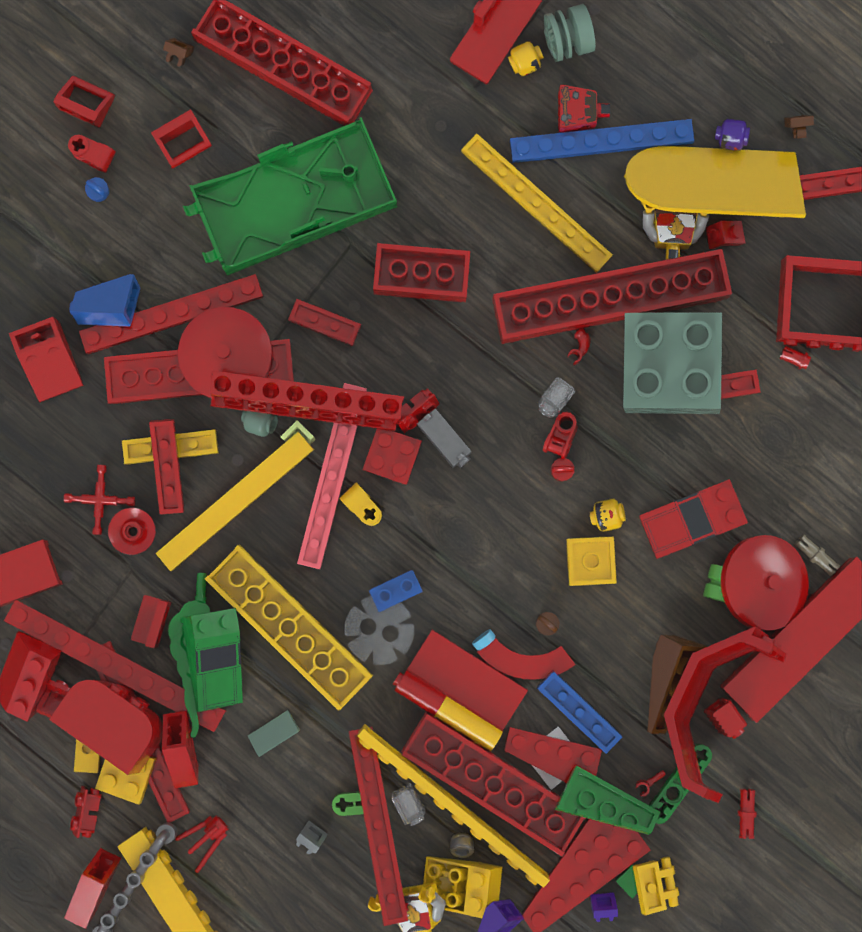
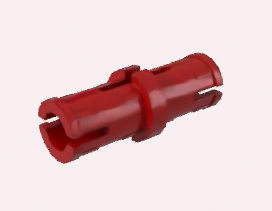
[738,789,757,839]

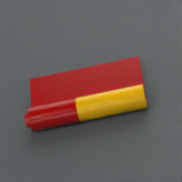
[393,629,528,752]

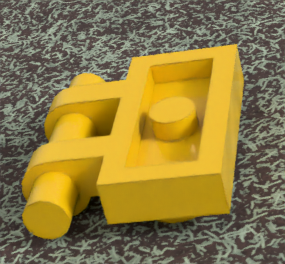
[633,857,679,915]

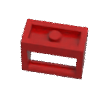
[53,76,115,128]
[151,109,212,169]

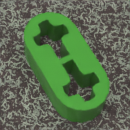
[332,791,363,816]

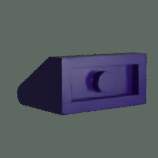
[478,899,524,932]

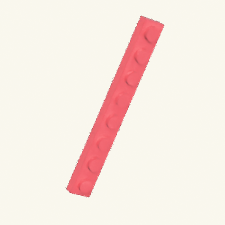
[297,383,367,570]

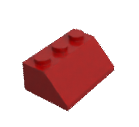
[0,631,62,722]

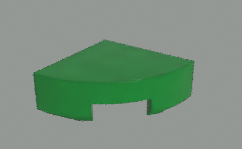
[615,864,637,899]

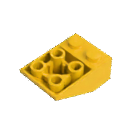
[423,856,502,918]

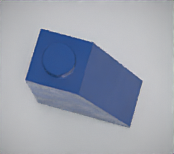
[69,274,140,326]

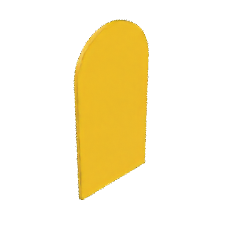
[624,146,806,218]

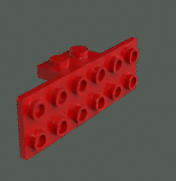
[450,0,543,84]

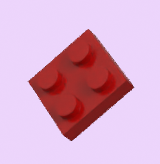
[363,428,422,485]

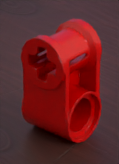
[68,135,116,173]
[543,412,578,460]

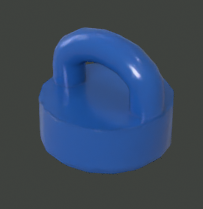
[85,177,109,202]

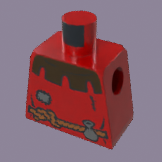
[558,85,610,133]

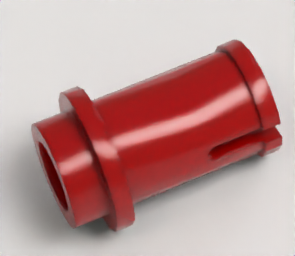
[779,345,811,370]

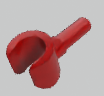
[636,770,666,796]

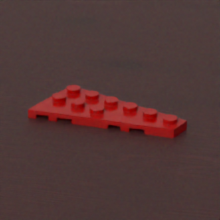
[521,819,651,932]

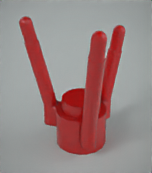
[175,815,229,873]

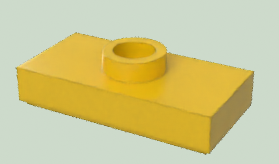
[74,739,100,773]

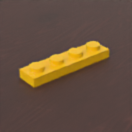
[122,430,219,465]

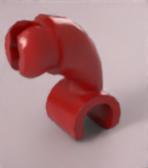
[567,328,590,365]

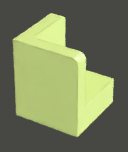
[281,420,316,445]

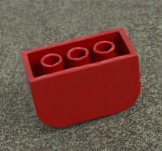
[49,680,163,775]

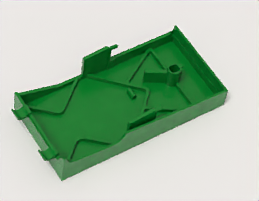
[183,117,397,276]

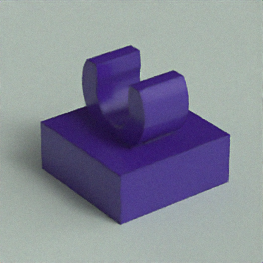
[590,893,618,922]

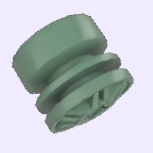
[544,4,596,62]

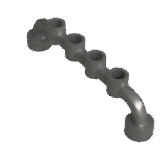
[92,823,177,932]

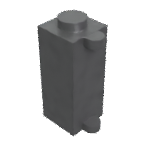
[417,408,472,468]

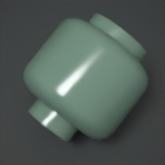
[241,411,278,437]

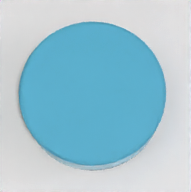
[472,629,495,650]

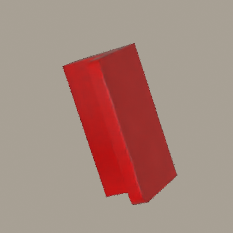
[131,595,172,648]

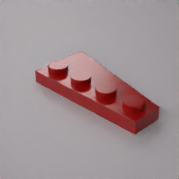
[504,727,602,783]

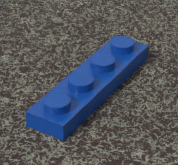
[537,670,622,754]

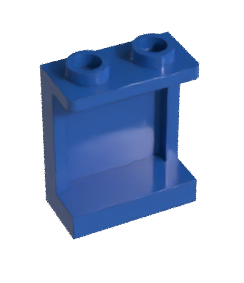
[369,570,423,612]

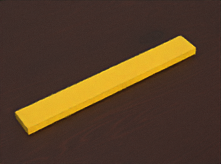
[461,133,613,273]
[156,432,314,571]

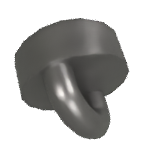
[450,833,474,858]

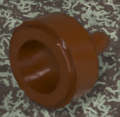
[536,612,560,635]

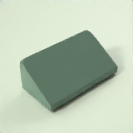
[248,710,300,757]

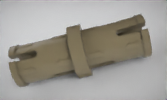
[794,534,840,576]

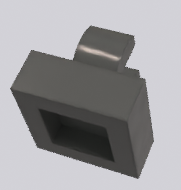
[296,821,328,855]

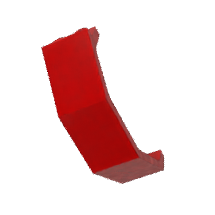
[664,626,787,803]

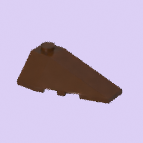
[648,635,708,734]

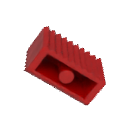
[704,698,748,739]

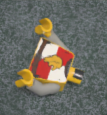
[641,202,709,260]
[368,882,446,932]

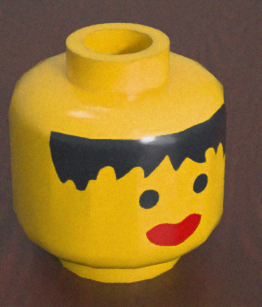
[508,41,544,76]
[590,499,626,532]

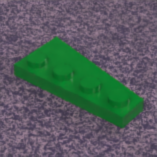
[554,766,660,835]

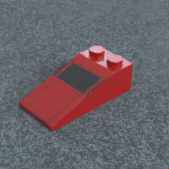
[639,479,748,559]

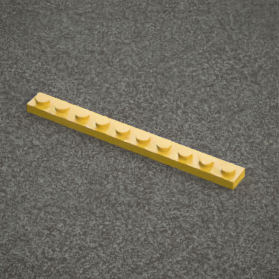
[358,724,550,888]

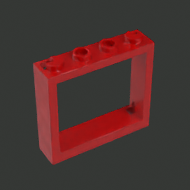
[776,255,862,352]

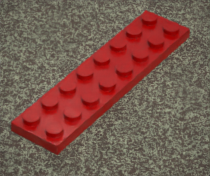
[104,339,294,404]

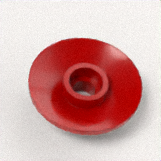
[108,508,156,555]

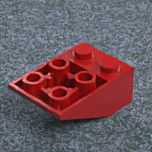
[9,317,84,402]

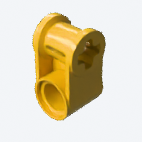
[339,482,382,526]

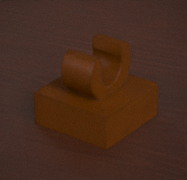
[163,38,194,67]
[784,115,814,138]

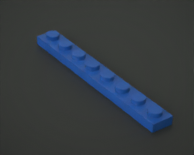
[510,119,694,163]

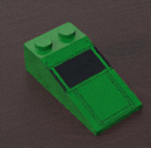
[182,608,243,712]

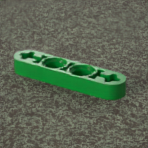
[649,744,712,824]

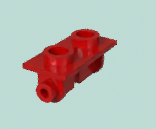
[397,388,440,433]
[70,785,101,838]

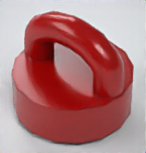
[551,458,575,481]

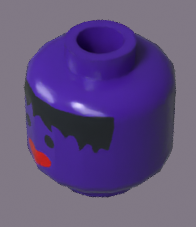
[715,119,750,151]

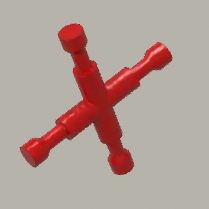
[64,465,135,535]

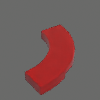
[476,638,576,679]

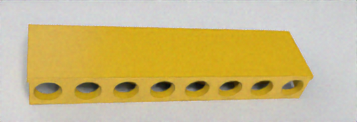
[205,545,373,710]

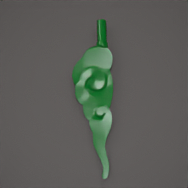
[168,573,210,738]

